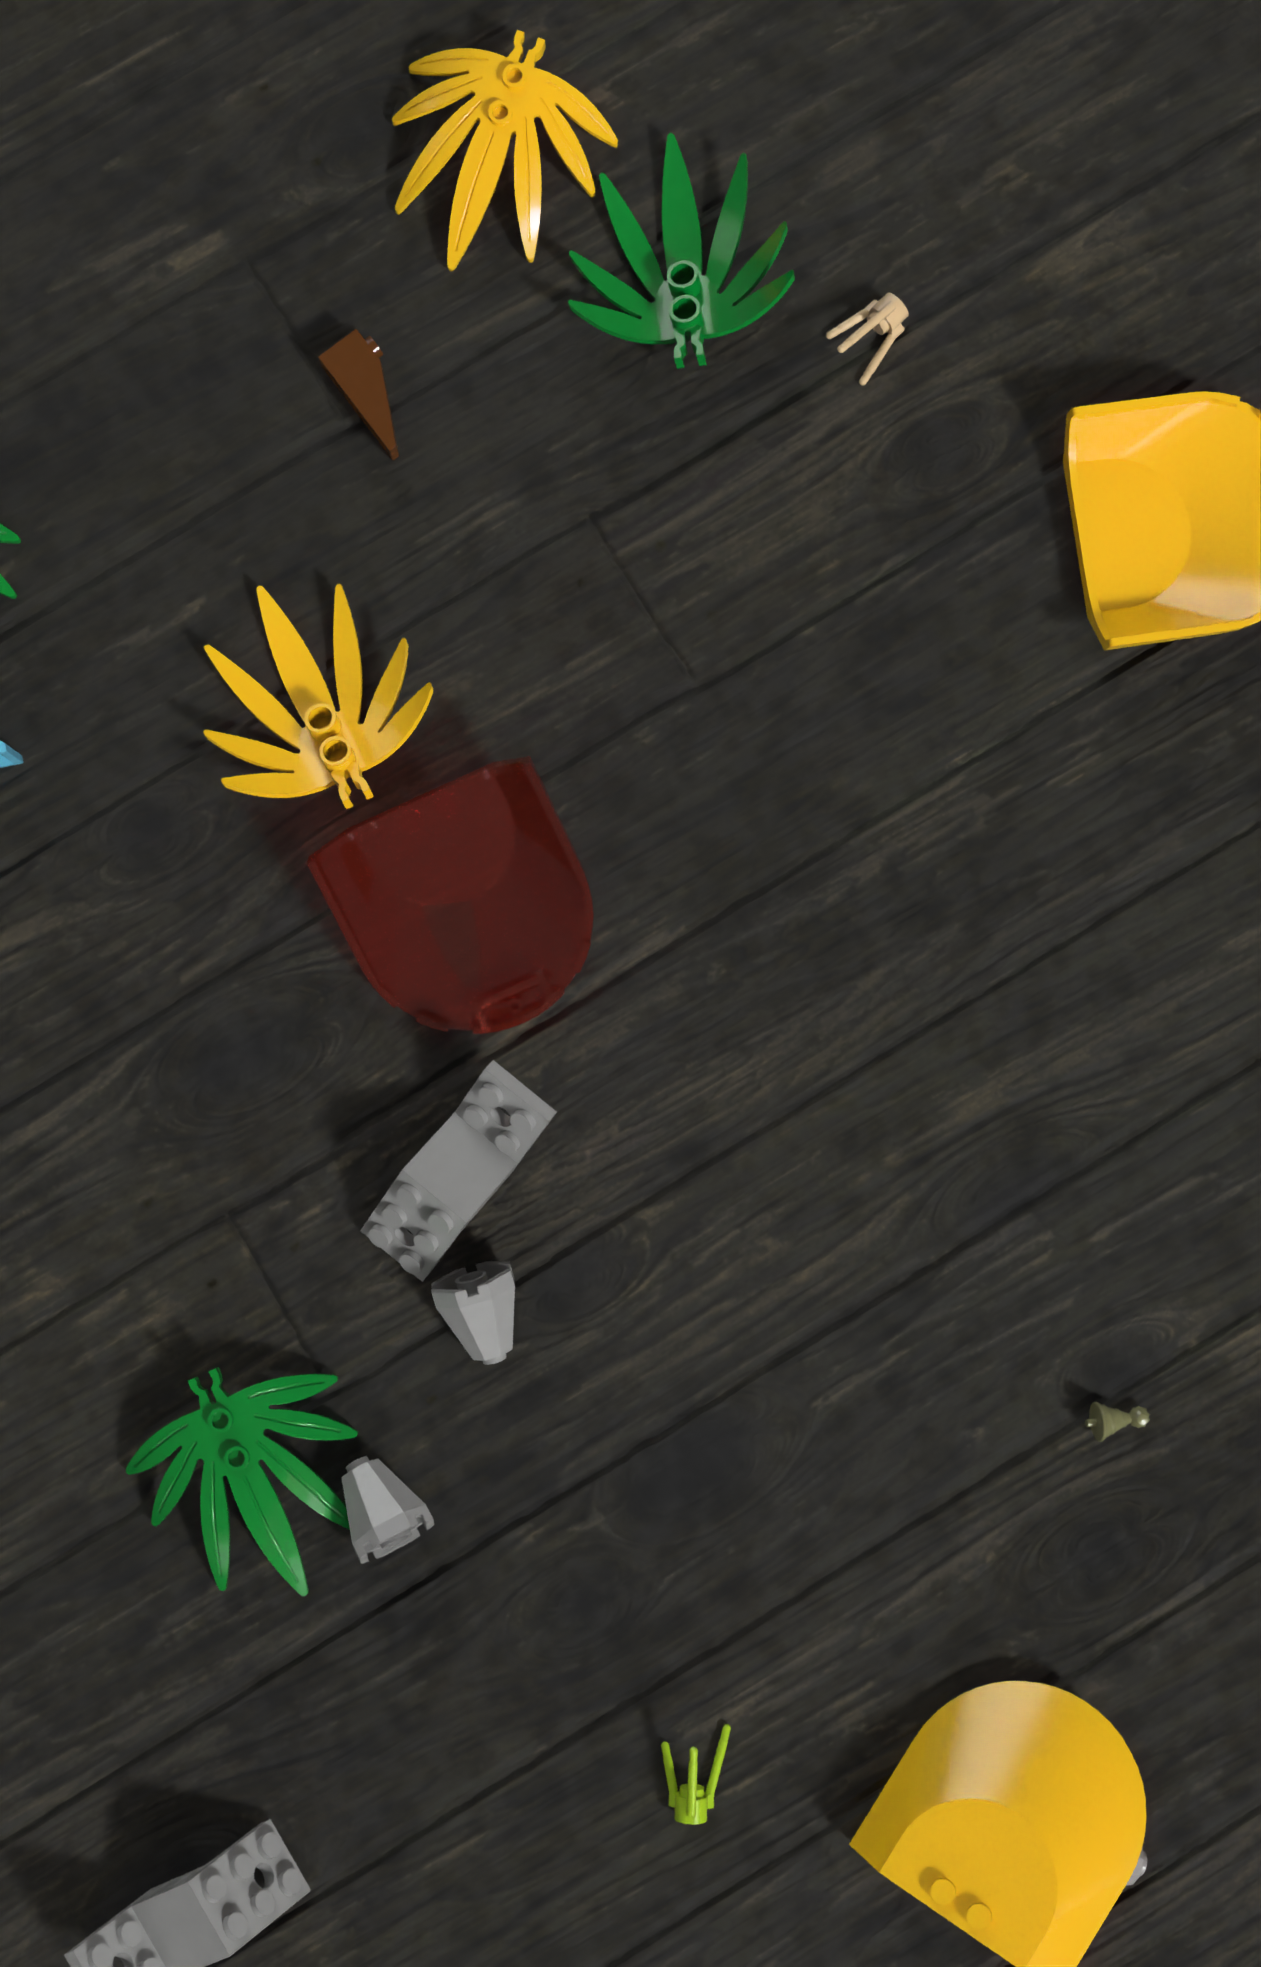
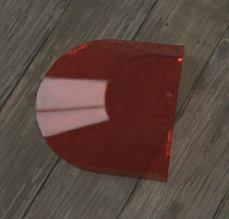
[307,756,594,1034]

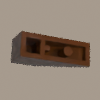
[318,329,399,460]

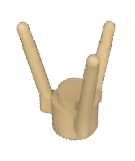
[826,292,909,386]

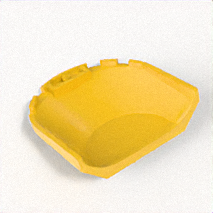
[1063,391,1261,651]
[849,1681,1147,1967]

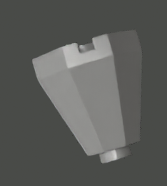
[431,1261,515,1365]
[341,1456,434,1564]

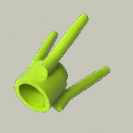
[661,1724,731,1825]

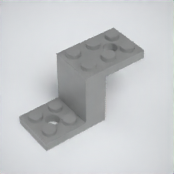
[360,1060,557,1282]
[64,1819,311,1967]

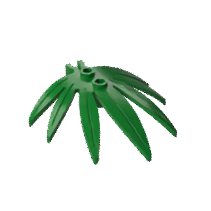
[568,133,795,369]
[126,1367,358,1596]

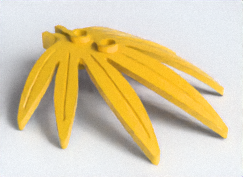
[392,30,618,271]
[203,584,434,809]

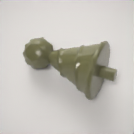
[1085,1402,1150,1442]

